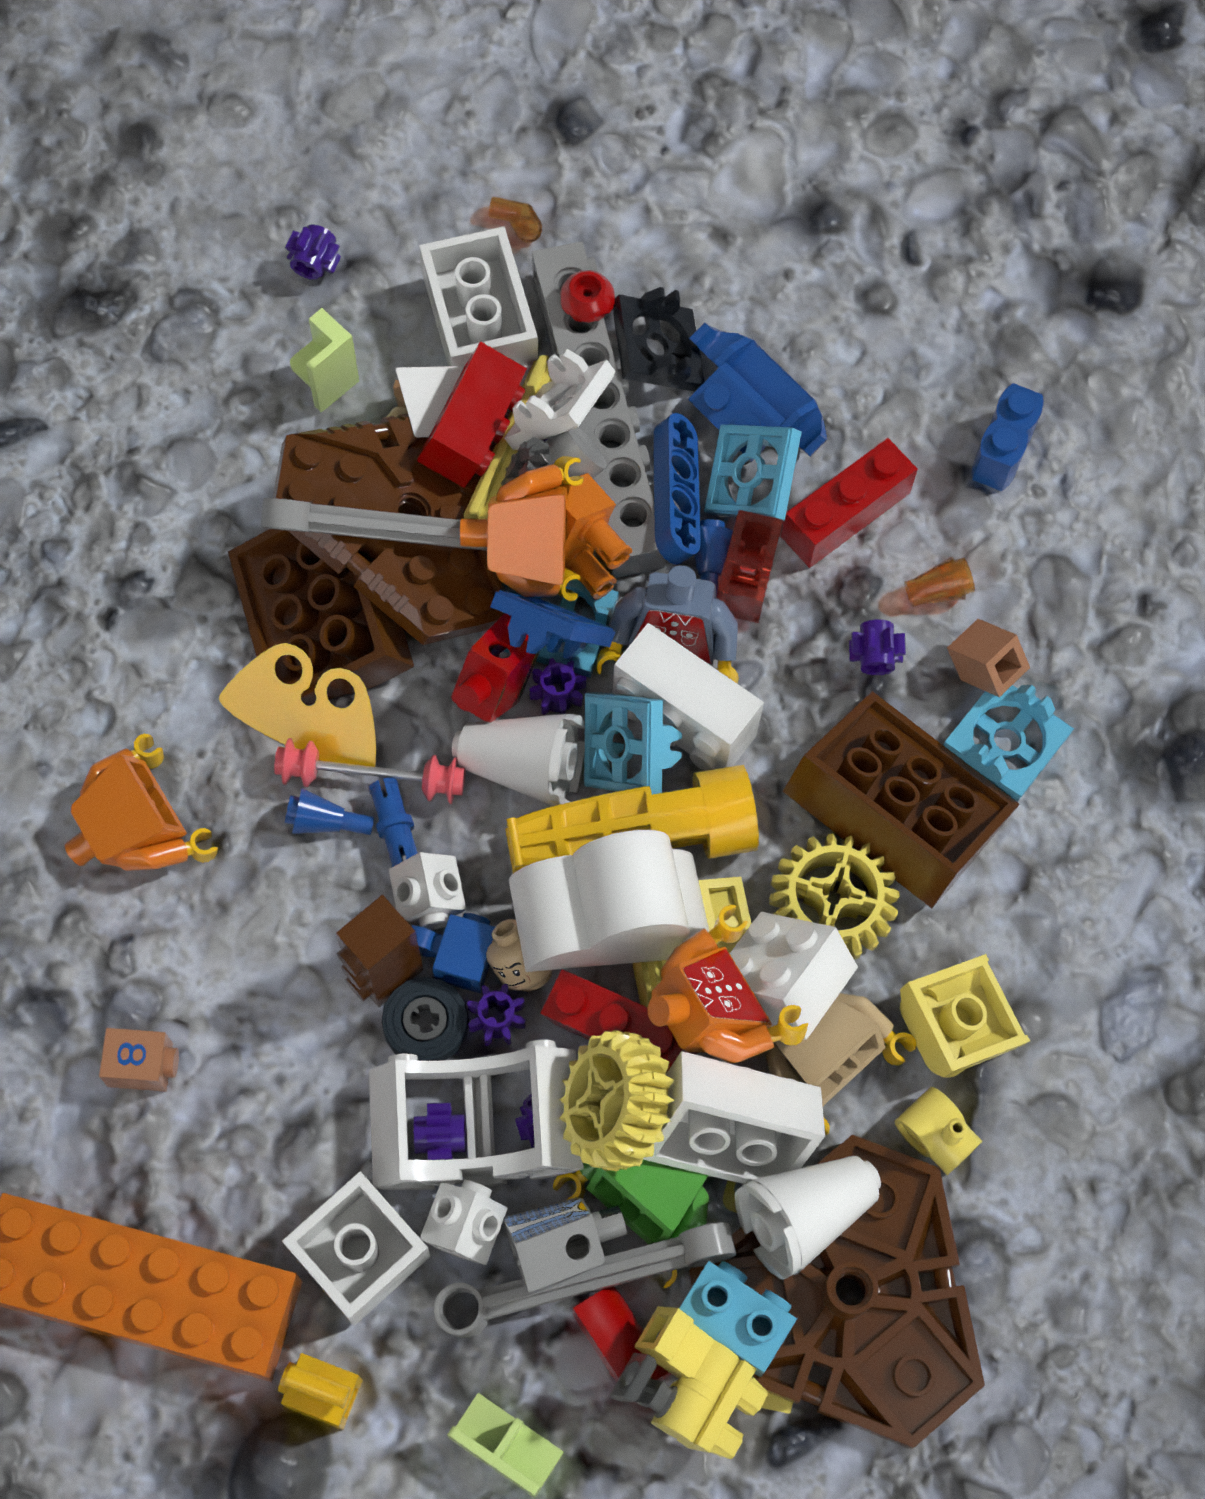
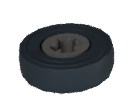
[381,977,470,1061]

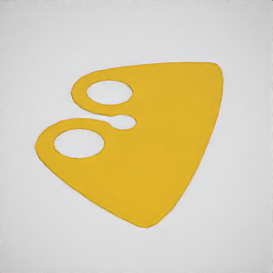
[219,643,376,767]

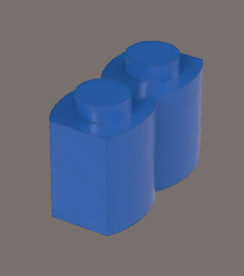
[971,383,1044,491]

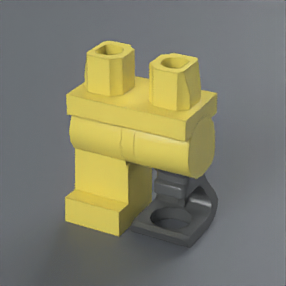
[609,1306,768,1459]

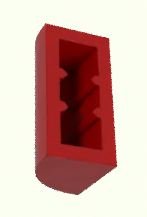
[572,1286,671,1382]

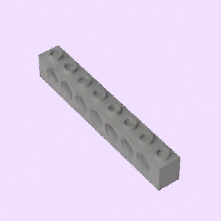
[532,241,665,578]

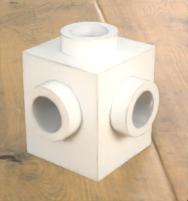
[389,852,466,931]
[420,1180,508,1266]

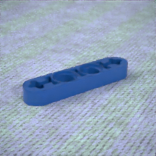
[653,413,701,565]

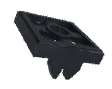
[612,287,705,392]

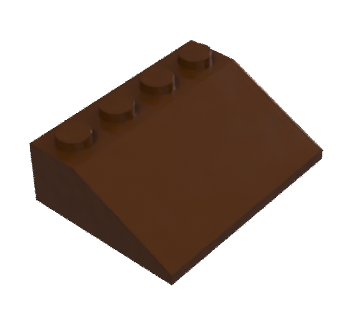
[228,529,414,706]
[782,691,1020,909]

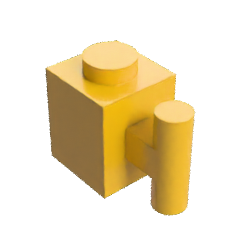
[278,1353,363,1430]

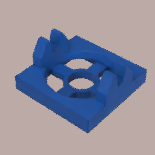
[490,590,615,660]

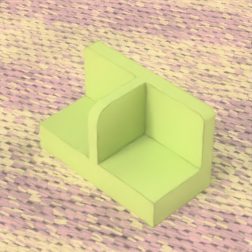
[290,308,359,412]
[447,1393,564,1498]

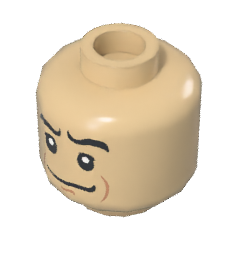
[486,919,553,992]

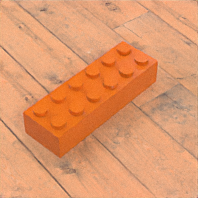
[0,1192,303,1382]

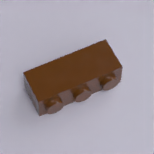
[335,894,423,1008]

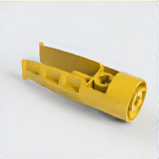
[505,765,759,874]

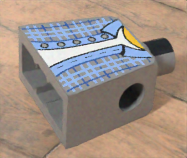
[503,1197,627,1293]

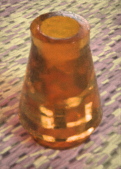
[904,557,975,607]

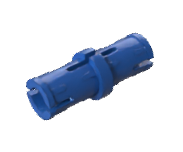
[369,778,418,867]

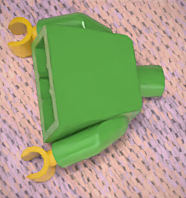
[553,1160,709,1288]

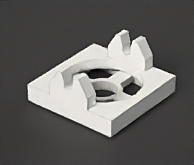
[504,349,615,450]

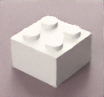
[730,912,858,1040]
[282,1171,431,1326]

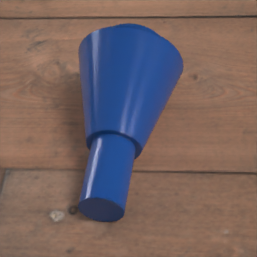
[694,519,734,596]
[284,788,374,835]

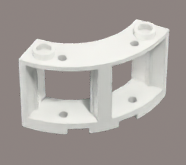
[369,1040,584,1190]

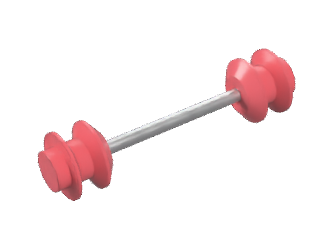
[274,738,466,804]

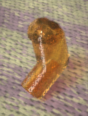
[488,196,542,243]

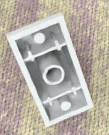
[508,830,709,972]

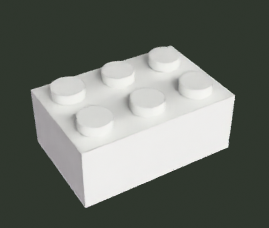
[419,226,538,366]
[612,623,764,771]
[643,1051,825,1184]

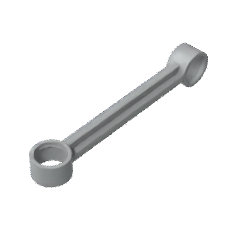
[261,498,487,551]
[434,1222,736,1338]

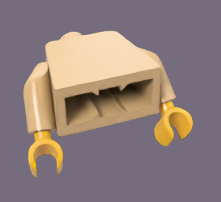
[766,993,916,1135]

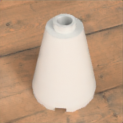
[452,714,585,806]
[735,1156,881,1279]

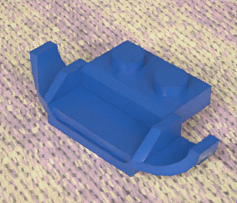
[688,322,827,462]

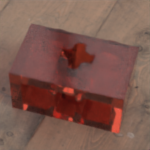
[717,510,783,624]

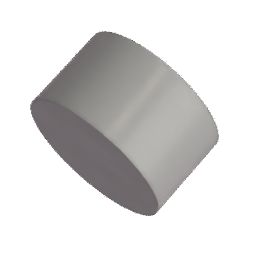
[545,427,607,479]

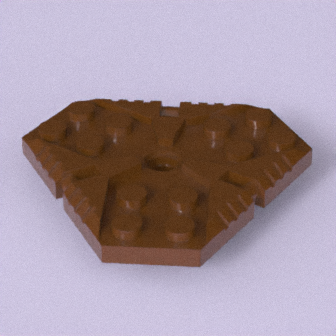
[273,413,507,645]
[688,1134,985,1449]

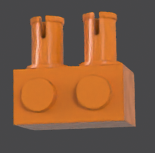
[559,473,632,600]

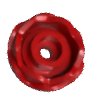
[560,270,615,323]

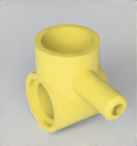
[894,1087,983,1176]

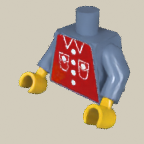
[597,565,739,684]

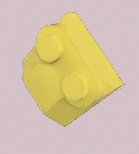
[900,954,1030,1078]

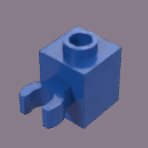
[412,913,495,994]

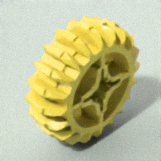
[769,833,899,959]
[559,1030,675,1171]

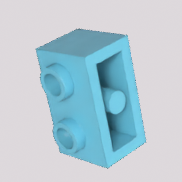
[679,1261,797,1378]

